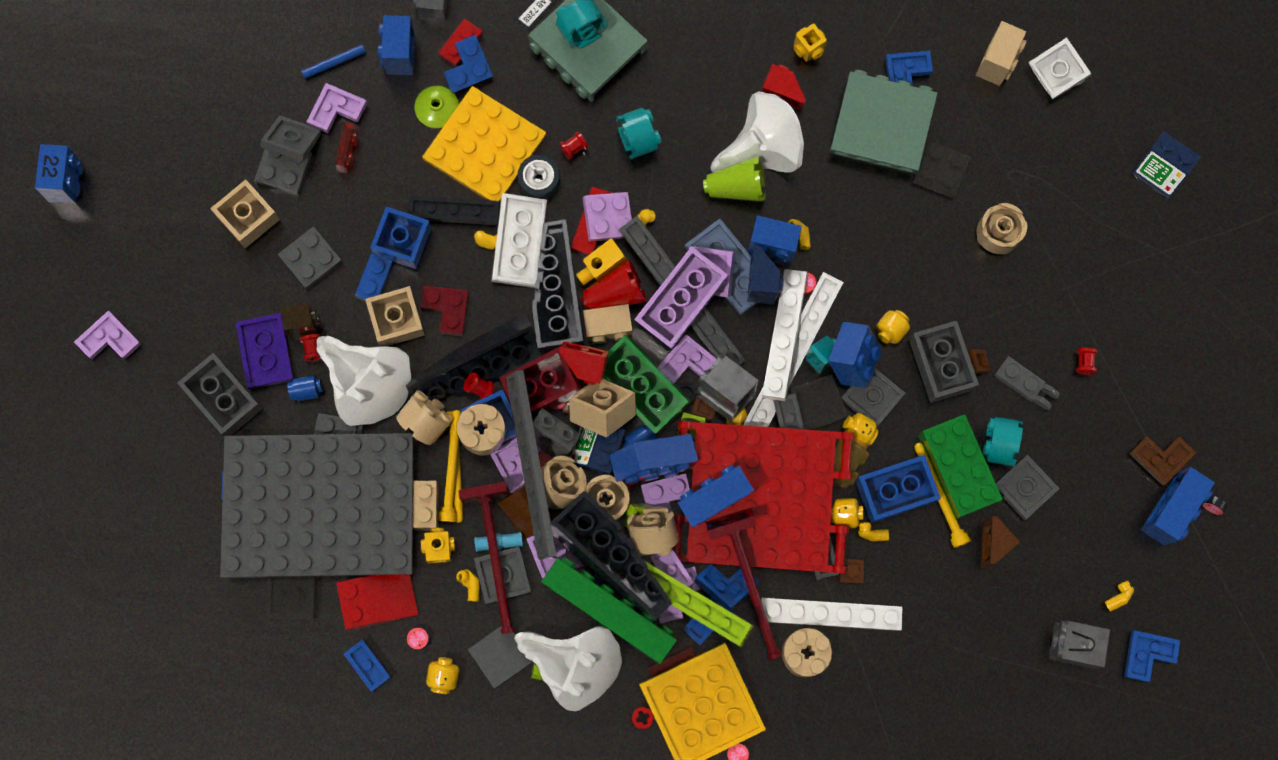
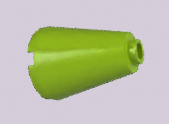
[703,156,766,201]

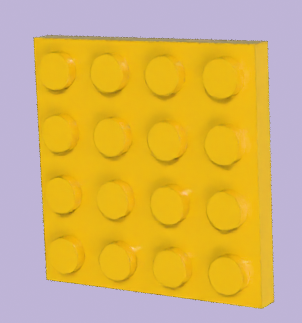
[422,86,546,202]
[639,642,766,760]

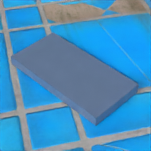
[684,219,757,316]

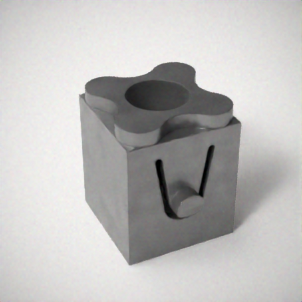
[696,356,758,422]
[1049,620,1110,669]

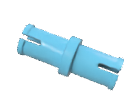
[474,532,523,552]

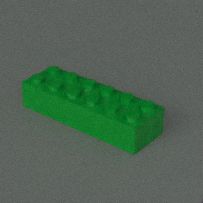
[541,557,676,664]

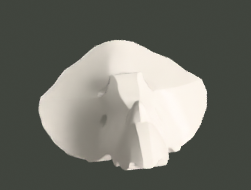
[710,91,804,173]
[317,336,411,426]
[515,626,622,711]

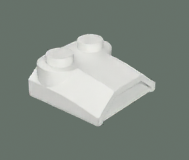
[1029,38,1091,99]

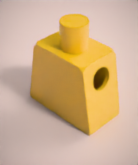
[576,238,627,285]

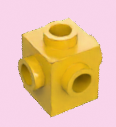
[794,23,827,62]
[421,528,455,564]

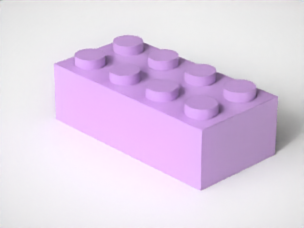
[634,246,728,349]

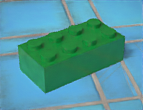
[603,335,692,434]
[918,414,1003,519]

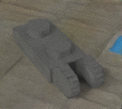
[994,356,1060,410]

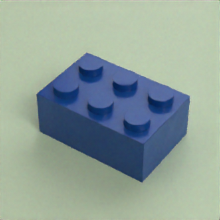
[609,434,698,484]
[855,455,941,524]
[678,465,754,528]
[1141,467,1215,546]

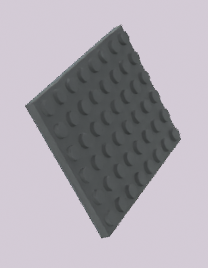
[220,433,414,578]

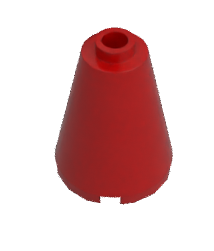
[581,259,647,310]

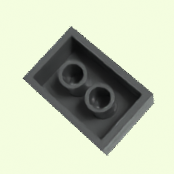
[909,321,979,403]
[177,353,263,436]

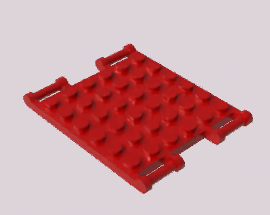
[672,421,855,574]

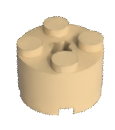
[977,203,1027,254]
[396,390,453,445]
[457,404,506,455]
[541,456,587,510]
[585,475,630,521]
[627,507,679,557]
[781,628,832,678]

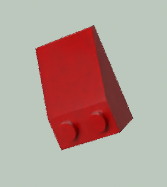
[336,575,419,631]

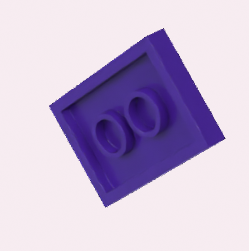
[235,313,294,390]

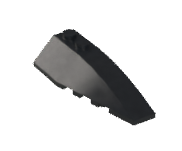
[532,219,585,352]
[405,313,545,401]
[551,491,672,621]

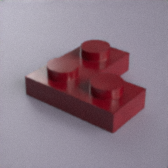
[420,285,469,336]

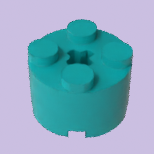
[556,0,608,48]
[616,108,661,159]
[982,416,1023,467]

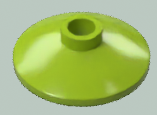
[415,86,459,128]

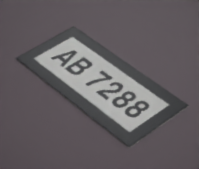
[514,0,556,31]

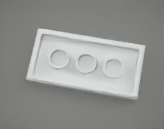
[491,193,547,288]

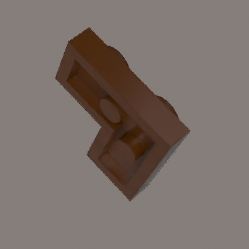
[1129,436,1196,486]

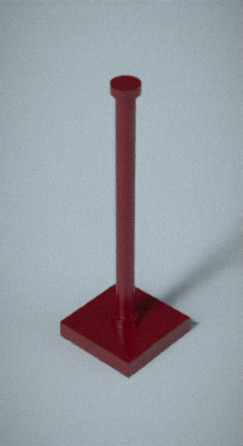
[458,482,515,634]
[706,508,782,660]

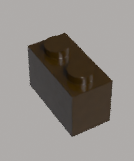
[280,303,321,340]

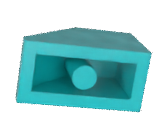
[804,335,836,374]

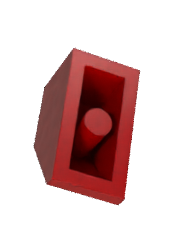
[762,64,806,111]
[559,341,609,385]

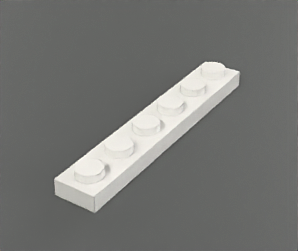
[762,269,808,401]
[761,598,902,631]

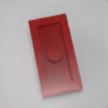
[438,19,483,67]

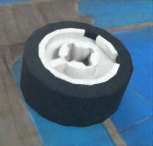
[517,155,560,199]

